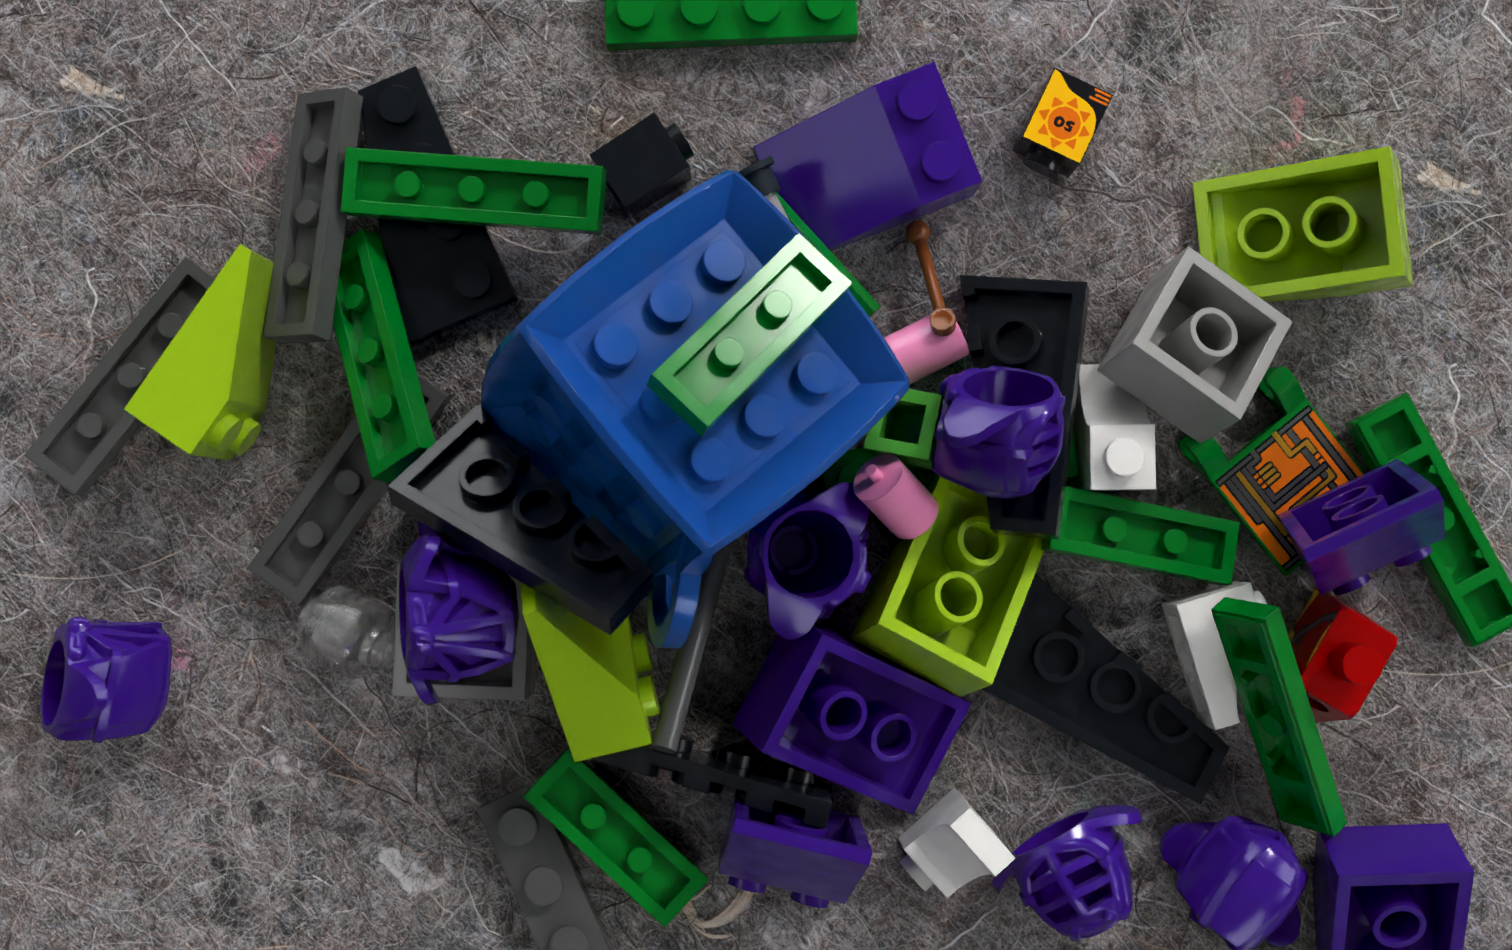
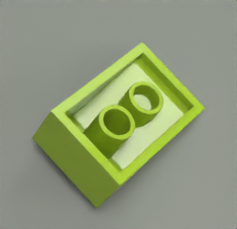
[1193,146,1413,303]
[124,244,276,460]
[850,474,1044,697]
[521,582,660,762]

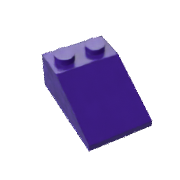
[753,62,983,252]
[1278,459,1445,595]
[732,622,972,815]
[718,797,872,908]
[1312,823,1474,950]

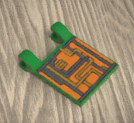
[1178,366,1365,576]

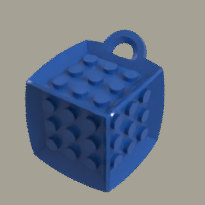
[481,170,909,649]

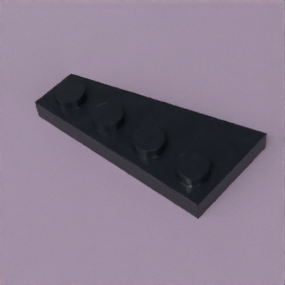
[388,404,653,635]
[982,574,1230,804]

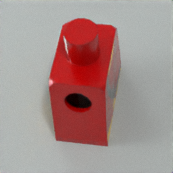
[1288,589,1399,723]

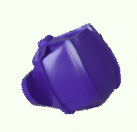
[931,365,1065,499]
[744,482,871,640]
[399,535,519,705]
[40,617,172,743]
[991,804,1142,942]
[1159,815,1309,950]

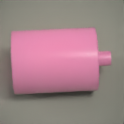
[884,314,969,385]
[853,454,938,540]

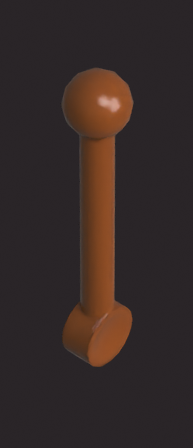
[905,220,956,336]

